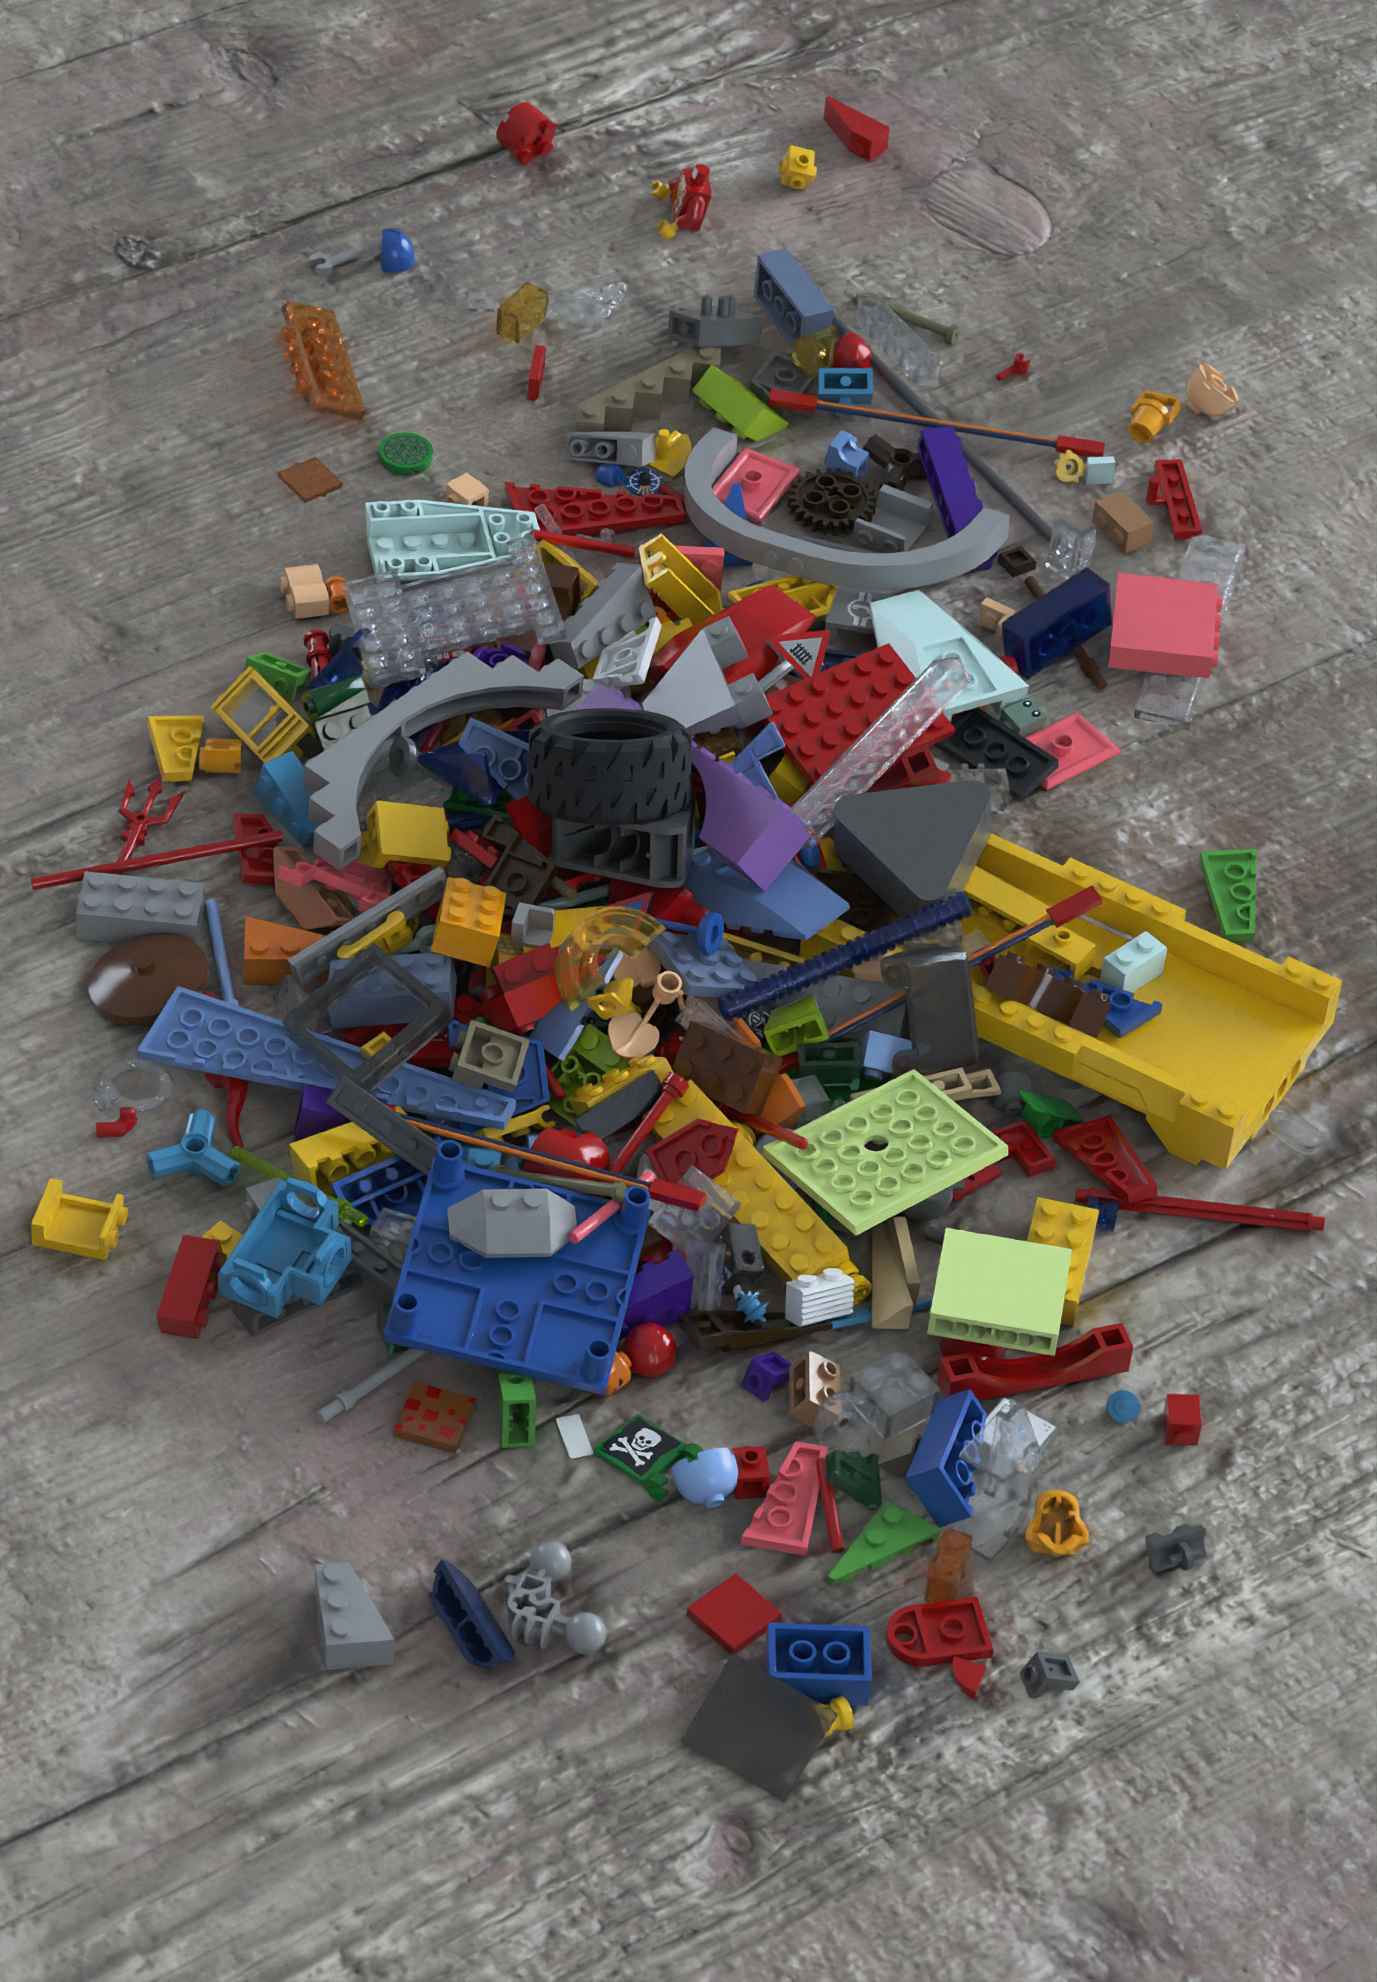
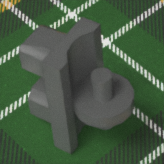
[1145,1523,1207,1573]

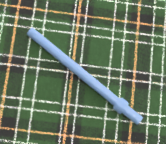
[205,899,239,1006]

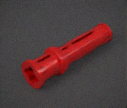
[303,630,332,688]

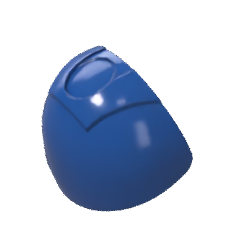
[381,228,415,273]

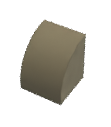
[878,1429,922,1476]

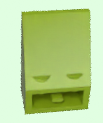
[547,1023,630,1128]

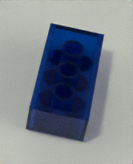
[1002,567,1112,680]

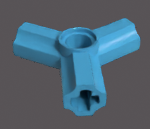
[146,1110,241,1188]

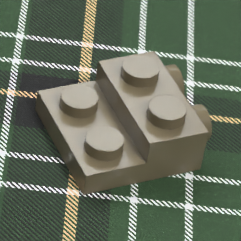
[448,1020,530,1093]

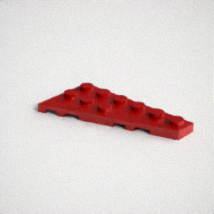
[505,482,686,537]

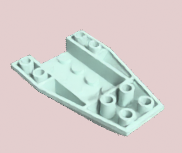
[365,500,540,583]

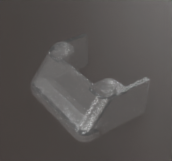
[946,1399,1042,1563]

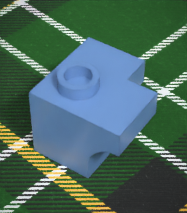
[824,430,869,480]

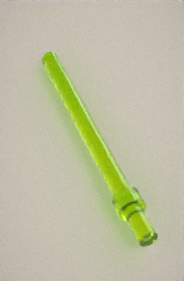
[231,1146,368,1226]

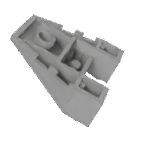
[642,616,773,739]

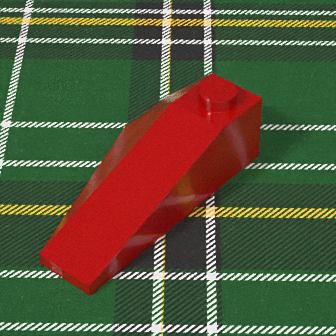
[477,954,605,1035]

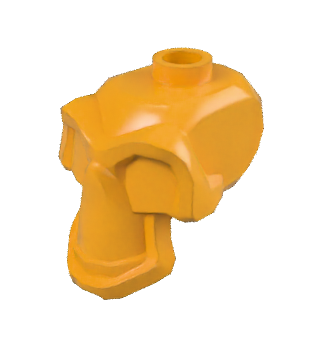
[1025,1489,1089,1558]

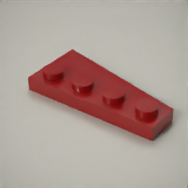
[1053,1115,1158,1203]

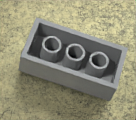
[76,871,205,944]

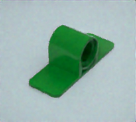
[1018,1090,1084,1139]

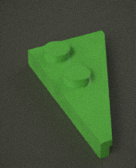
[827,1500,941,1587]

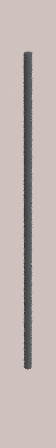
[832,315,1063,547]

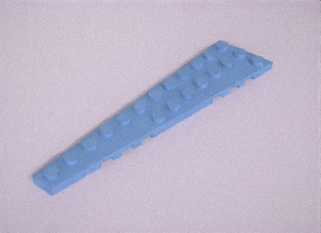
[137,986,516,1130]

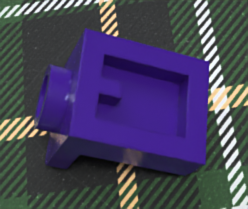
[741,1351,792,1402]

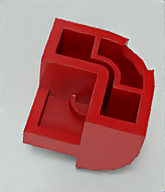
[523,1126,611,1195]

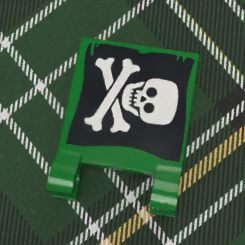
[593,1414,703,1502]

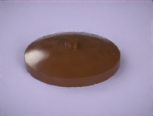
[88,933,210,1026]

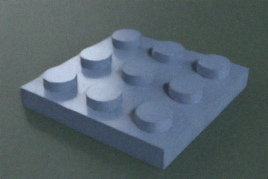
[645,931,765,1000]

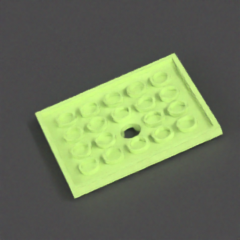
[763,1069,1008,1236]

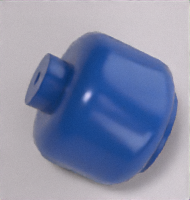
[595,463,625,487]

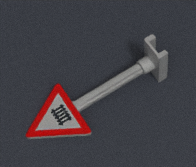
[713,630,830,747]

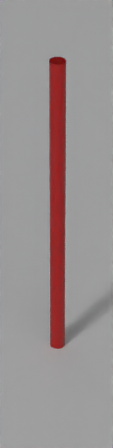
[31,830,283,890]

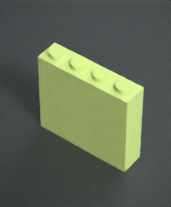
[927,1228,1072,1356]

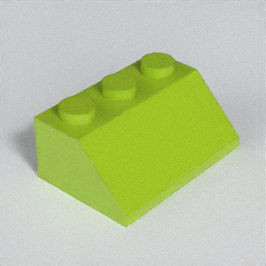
[692,365,789,442]

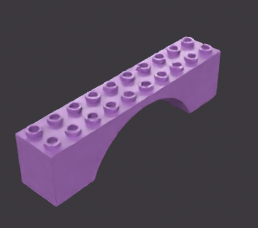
[576,682,810,892]

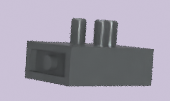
[668,294,762,347]

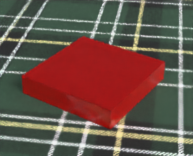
[686,1573,782,1657]

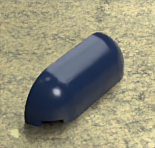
[429,1560,515,1669]

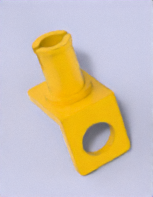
[587,977,642,1020]

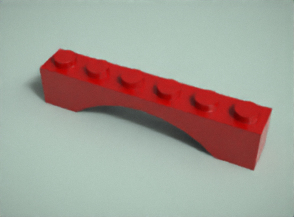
[787,744,942,835]
[937,1323,1133,1401]

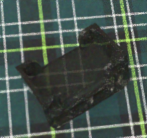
[880,945,979,1079]

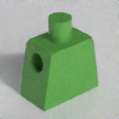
[497,1371,536,1448]

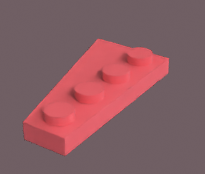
[741,1441,828,1556]

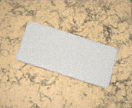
[556,1414,593,1459]

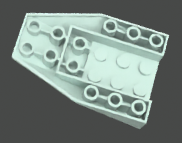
[869,590,1029,721]

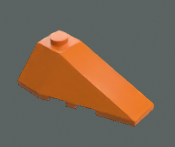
[729,1017,806,1141]

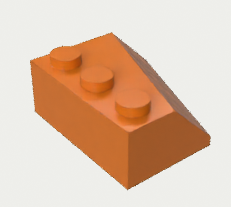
[244,916,329,985]

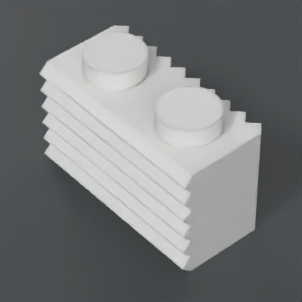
[785,1268,855,1327]

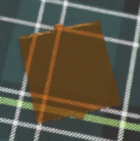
[278,457,343,503]

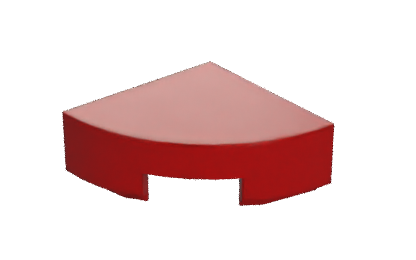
[951,1656,986,1699]

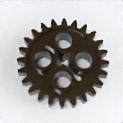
[787,468,877,536]

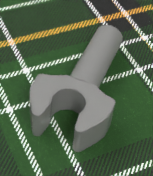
[309,249,357,277]

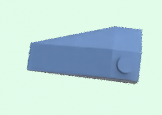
[458,717,529,800]
[525,948,624,1061]

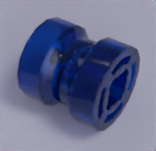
[1087,1196,1120,1232]

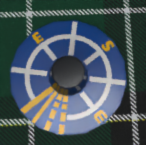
[624,468,665,496]

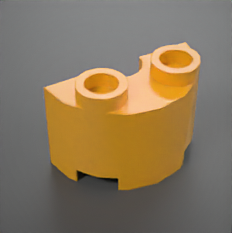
[199,738,241,774]

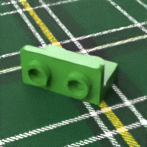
[244,651,312,703]

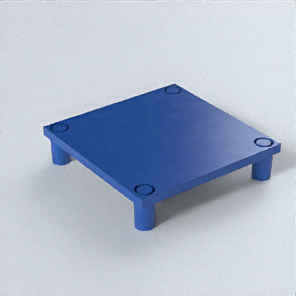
[382,1140,651,1395]

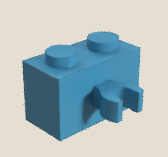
[817,368,873,419]

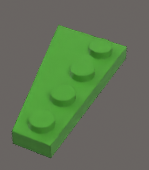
[1199,848,1257,943]

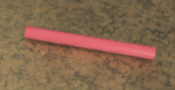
[568,1170,656,1244]

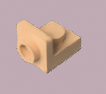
[978,597,1017,646]

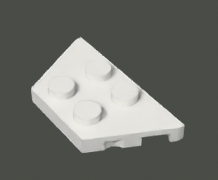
[593,617,662,688]

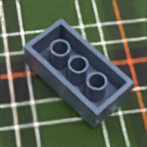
[754,248,835,357]
[326,952,457,1029]

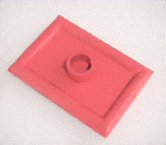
[712,447,802,525]
[1025,712,1121,790]

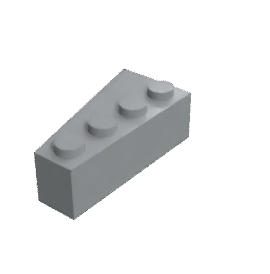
[548,562,657,669]

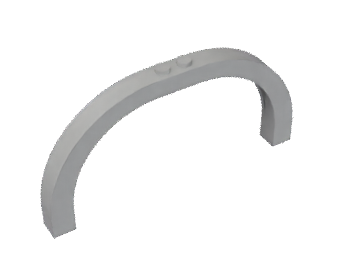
[684,428,1010,590]

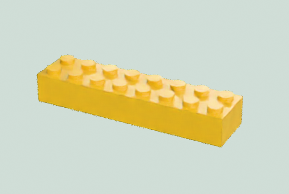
[642,1079,850,1285]

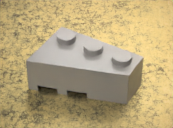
[314,1561,395,1670]

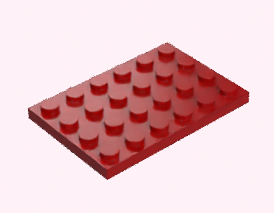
[760,643,955,796]

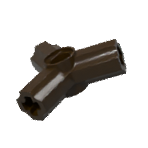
[863,434,926,491]

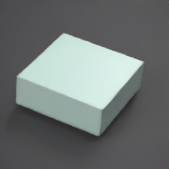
[1084,457,1116,485]

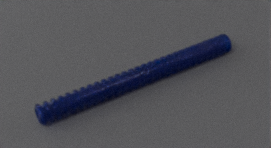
[718,892,972,1023]

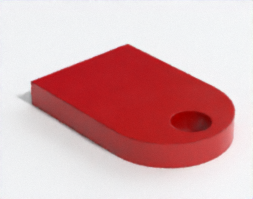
[886,1597,994,1667]

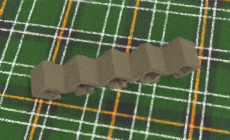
[576,346,721,432]

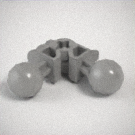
[504,1540,607,1655]

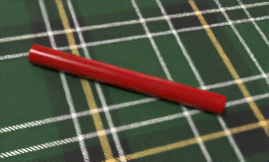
[529,529,635,558]

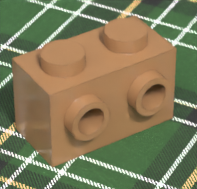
[1092,491,1155,554]
[789,1350,841,1432]

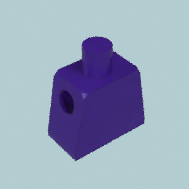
[294,1085,352,1142]

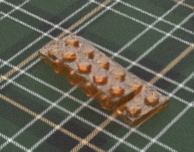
[279,300,366,420]

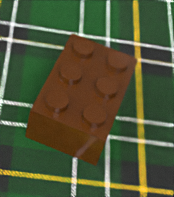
[671,1020,783,1116]

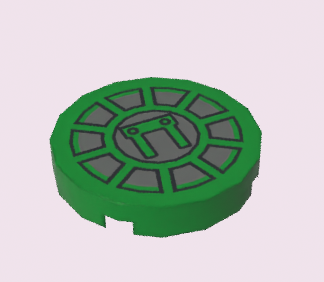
[378,432,433,475]

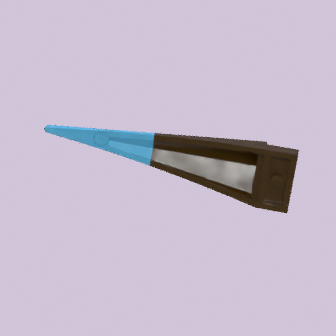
[679,1299,932,1353]

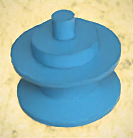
[735,1291,769,1324]
[1106,1390,1140,1423]

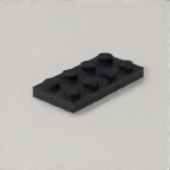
[934,707,1059,802]

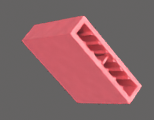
[1108,573,1223,679]

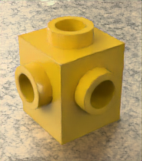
[778,145,817,190]

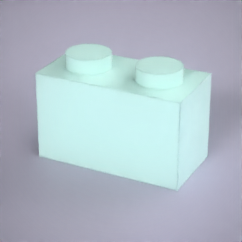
[1100,931,1167,993]

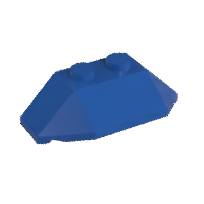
[330,1136,442,1233]

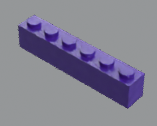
[917,427,998,571]

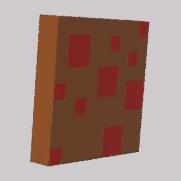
[393,1382,477,1454]

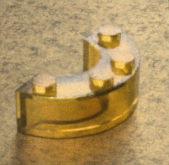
[555,906,666,1012]

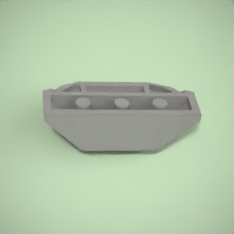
[447,1189,577,1258]

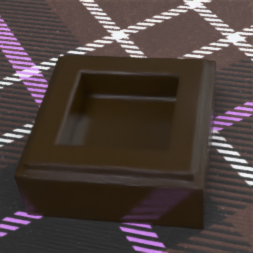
[997,546,1037,578]

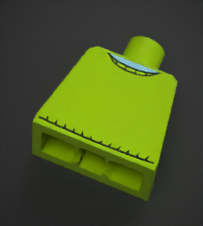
[763,996,829,1057]

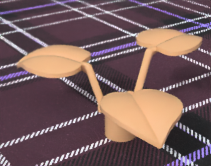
[608,934,739,1059]

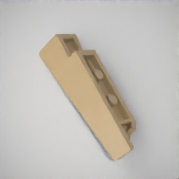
[850,1067,1001,1102]
[872,1217,921,1329]

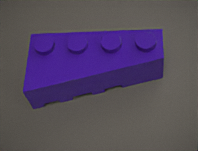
[619,1249,694,1341]

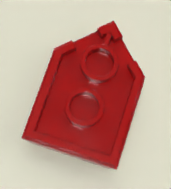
[645,1118,739,1190]

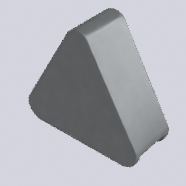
[834,780,991,937]
[548,790,696,888]

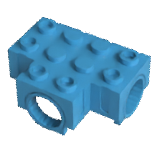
[218,1177,352,1318]

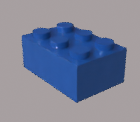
[765,1623,872,1706]

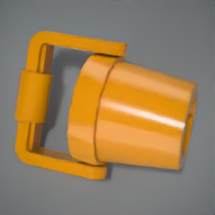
[1128,390,1181,443]

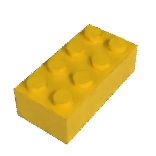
[1027,1197,1099,1326]

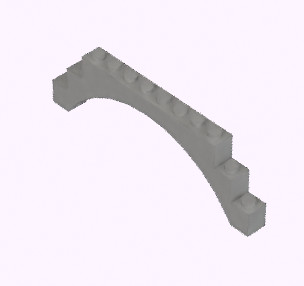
[303,652,584,870]

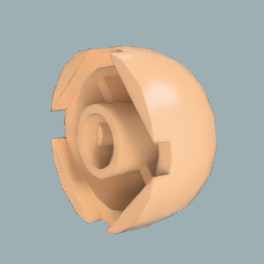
[1185,363,1239,416]

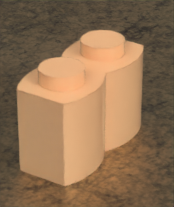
[280,564,329,619]

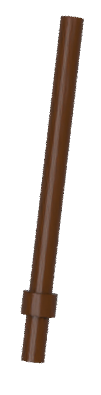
[1024,576,1107,690]

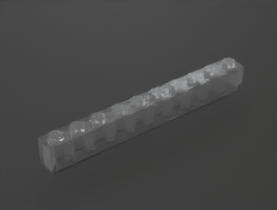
[788,657,972,849]

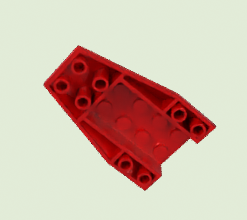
[646,585,816,694]

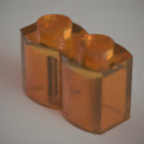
[924,1528,973,1603]

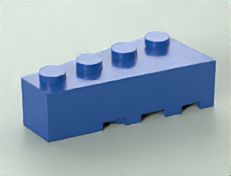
[906,1389,986,1528]

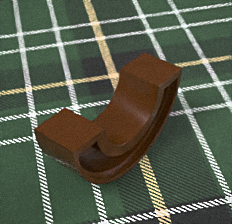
[506,563,582,666]
[985,951,1112,1038]

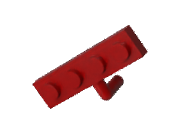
[1146,459,1202,540]

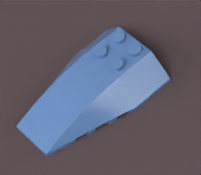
[683,847,850,940]

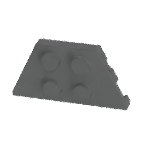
[749,351,830,420]

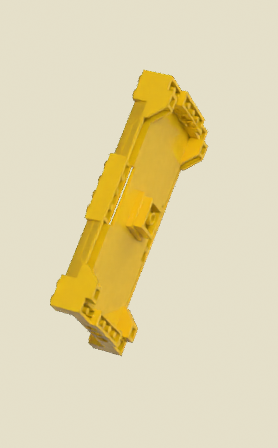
[799,833,1342,1170]

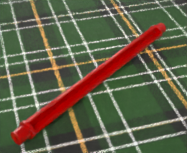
[1075,1188,1325,1232]

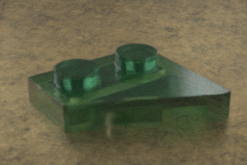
[825,1450,882,1511]

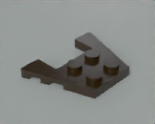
[482,814,558,921]

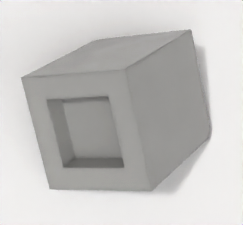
[511,902,555,948]

